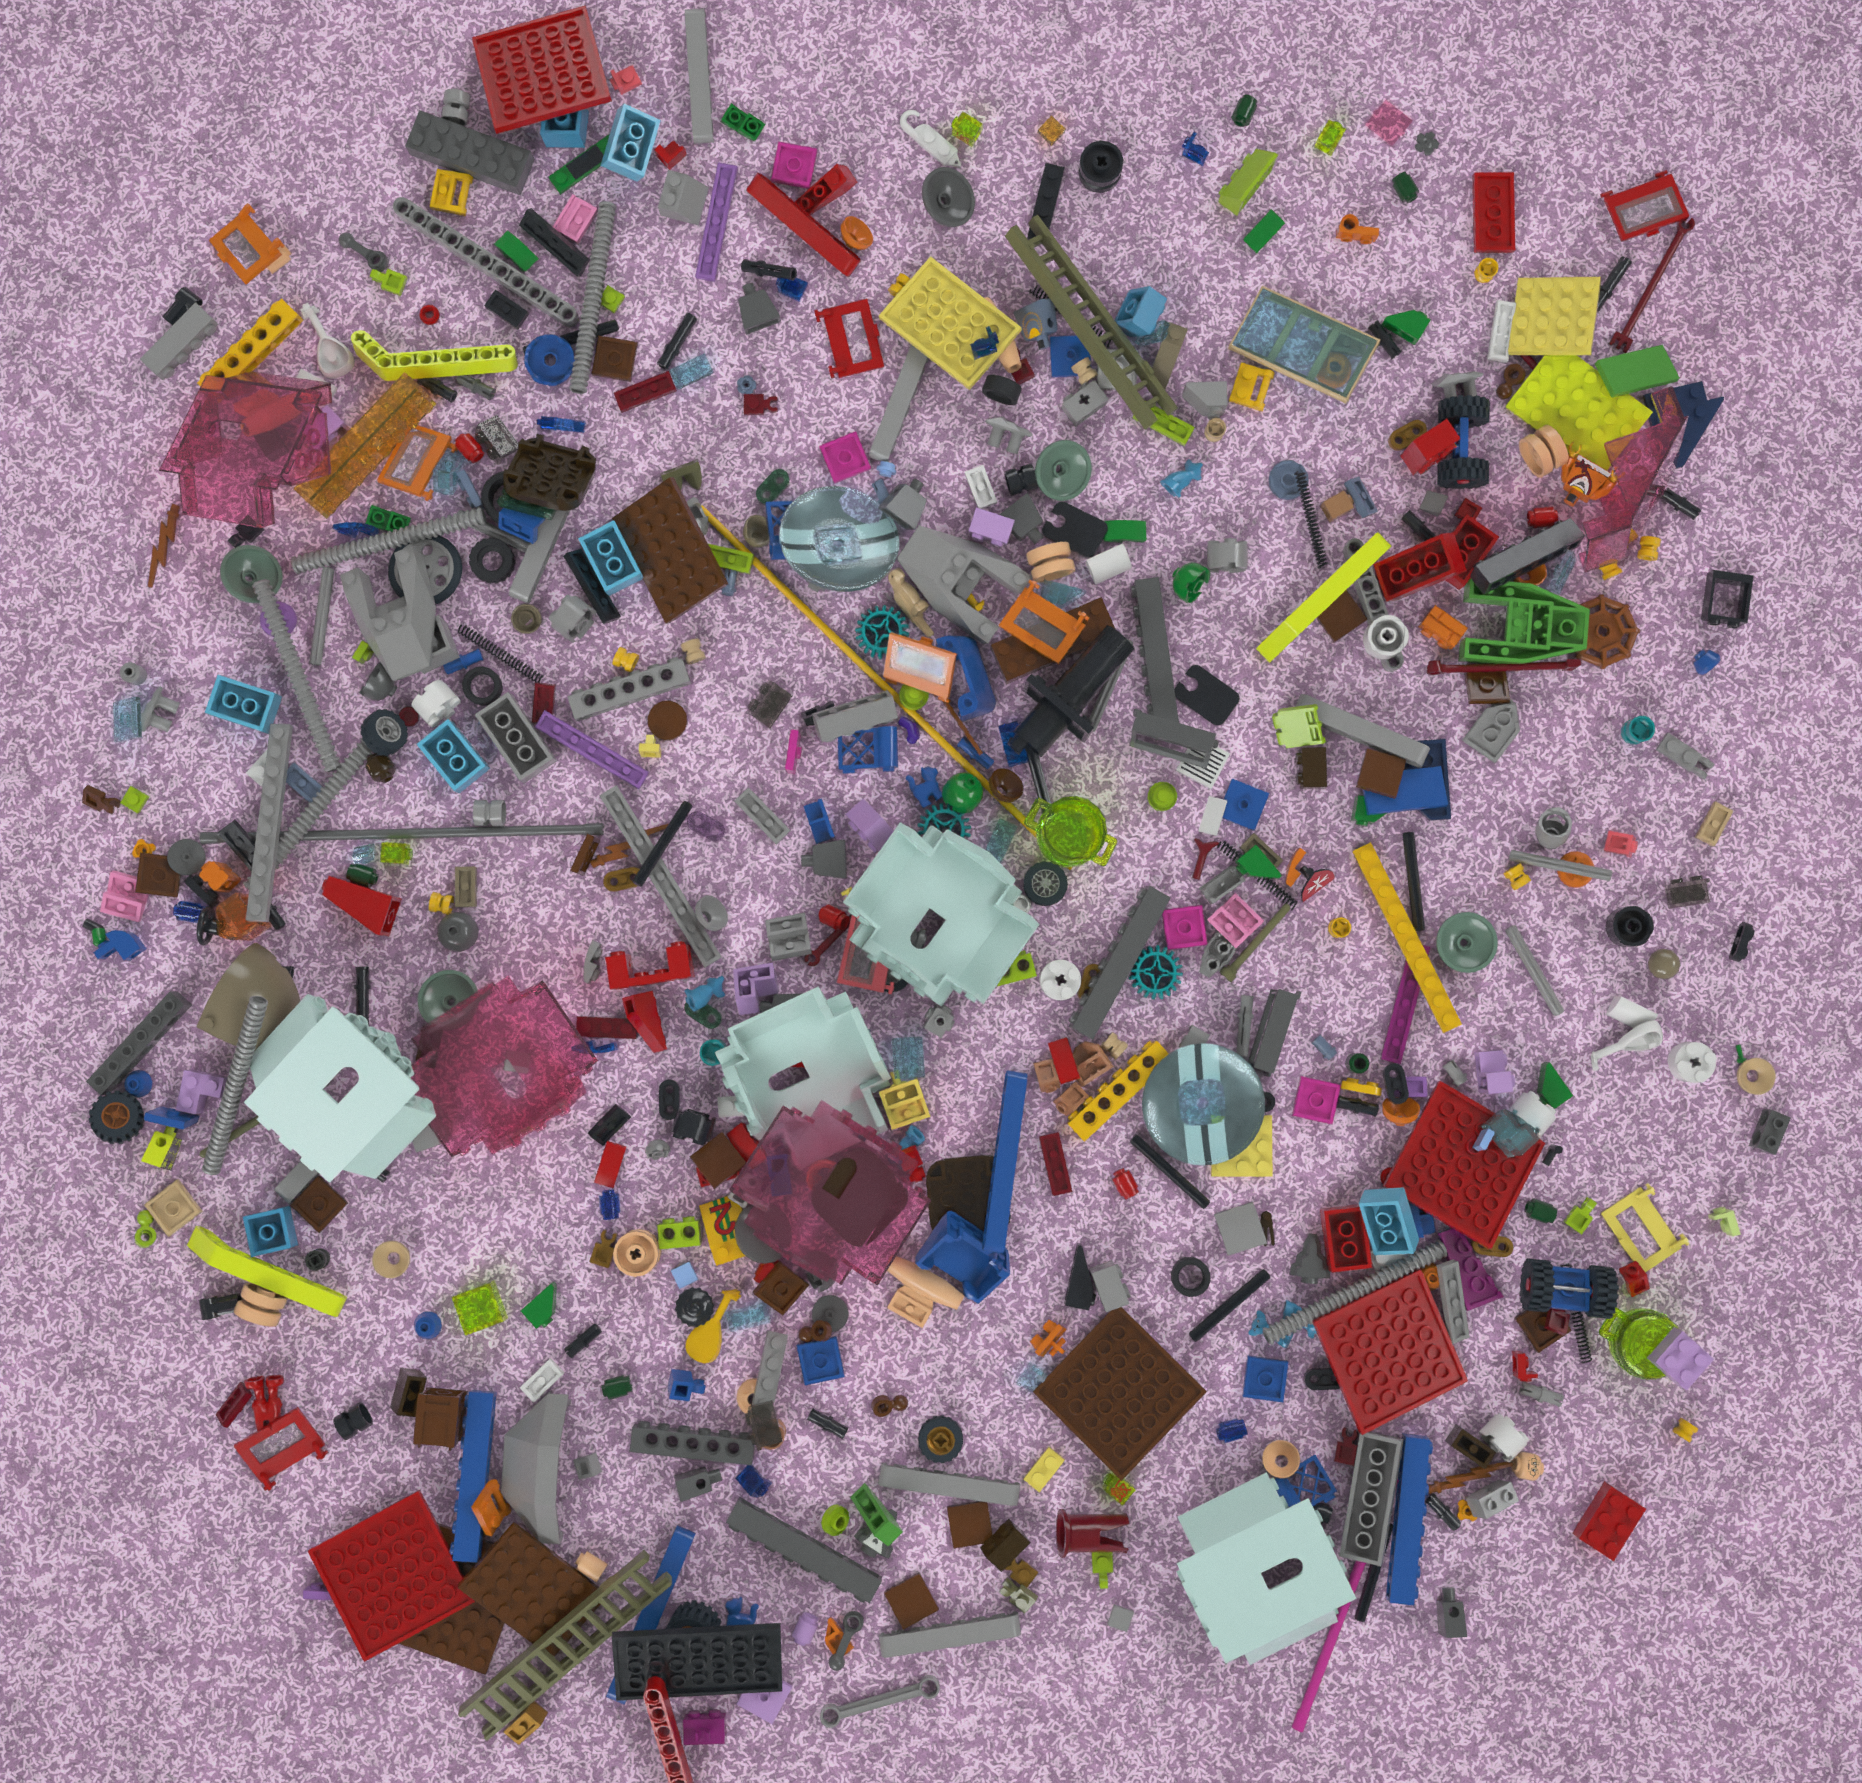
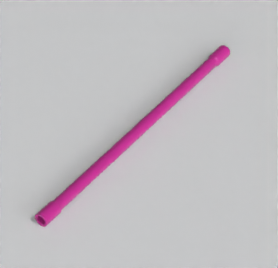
[1291,1479,1399,1732]

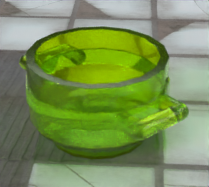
[1024,796,1118,868]
[1599,1307,1679,1380]

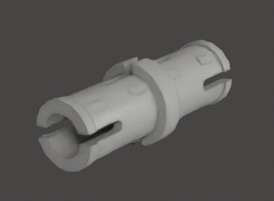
[1519,1382,1564,1407]

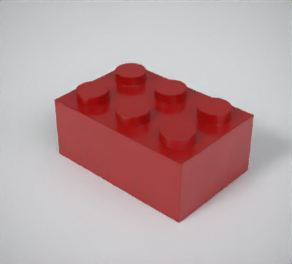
[1400,419,1461,476]
[1445,514,1499,590]
[1320,1204,1372,1273]
[1572,1481,1646,1561]

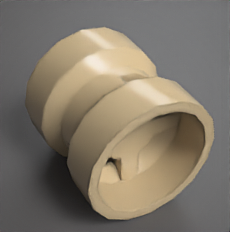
[1071,357,1098,385]
[1204,418,1226,442]
[681,638,706,665]
[1100,1032,1128,1060]

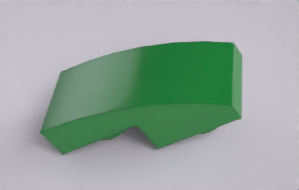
[720,103,766,142]
[1243,209,1285,254]
[493,230,539,273]
[365,505,411,532]
[1104,520,1147,543]

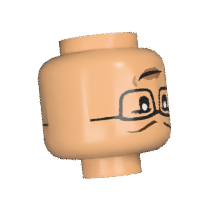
[1511,1451,1544,1481]

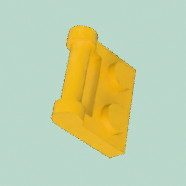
[430,169,473,216]
[1229,362,1275,411]

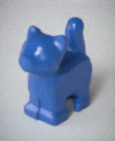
[905,766,943,808]
[725,1597,759,1626]

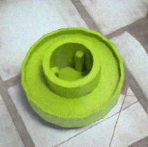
[899,684,929,710]
[1147,782,1177,811]
[821,1504,849,1536]

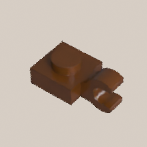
[82,785,121,814]

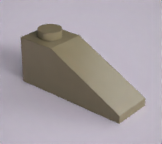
[1152,322,1188,389]

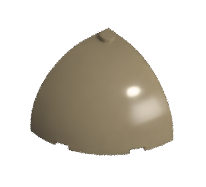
[196,943,301,1051]

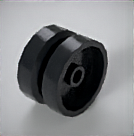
[1078,140,1124,193]

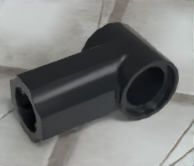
[162,287,203,326]
[198,1293,242,1320]

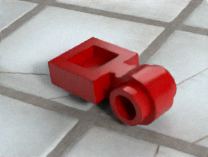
[896,1145,926,1183]

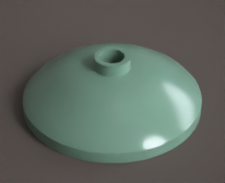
[1035,440,1092,501]
[220,545,283,603]
[1436,912,1498,973]
[418,970,479,1030]

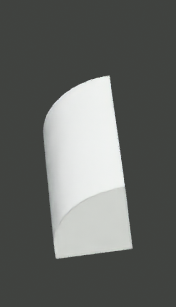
[1085,543,1132,585]
[1606,996,1658,1028]

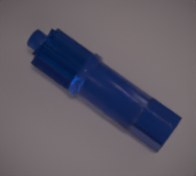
[537,416,586,433]

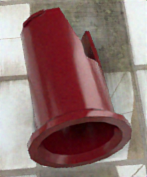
[1056,1509,1130,1558]

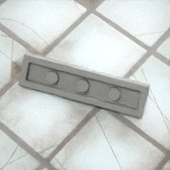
[1437,1259,1470,1344]
[750,1331,788,1417]

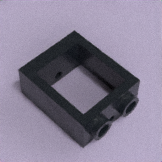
[1701,570,1754,629]

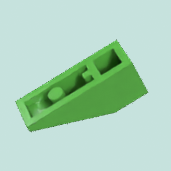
[850,1483,903,1546]

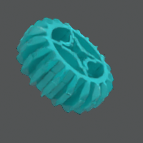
[855,605,909,660]
[917,803,971,838]
[1128,945,1183,1000]

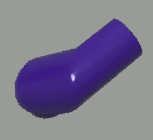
[898,715,920,744]

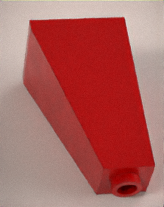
[322,876,402,937]

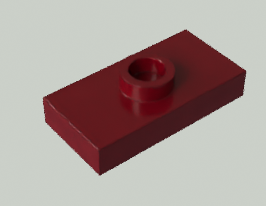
[531,682,556,723]
[216,1382,253,1428]

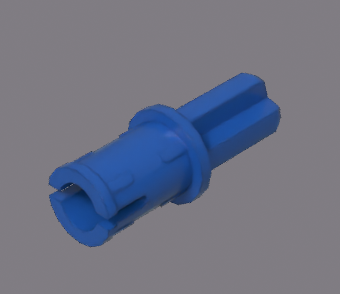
[443,648,484,675]
[957,736,994,770]

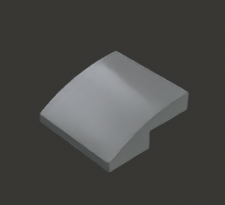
[765,913,812,961]
[1214,1202,1267,1256]

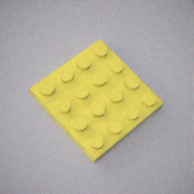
[1508,277,1601,355]

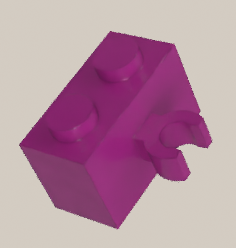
[683,1709,727,1745]

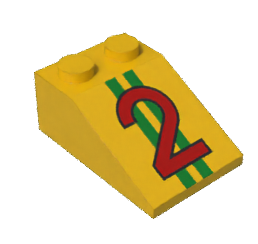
[699,1195,745,1266]

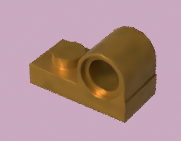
[503,1701,548,1745]

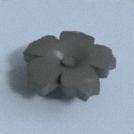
[1415,131,1440,156]

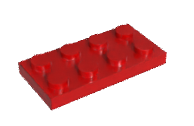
[1472,172,1516,253]

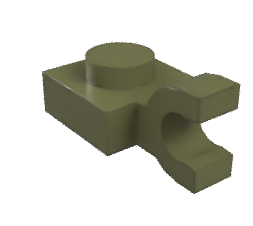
[999,1578,1038,1613]

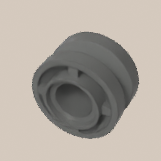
[910,928,927,949]

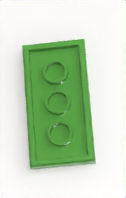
[1595,345,1680,398]

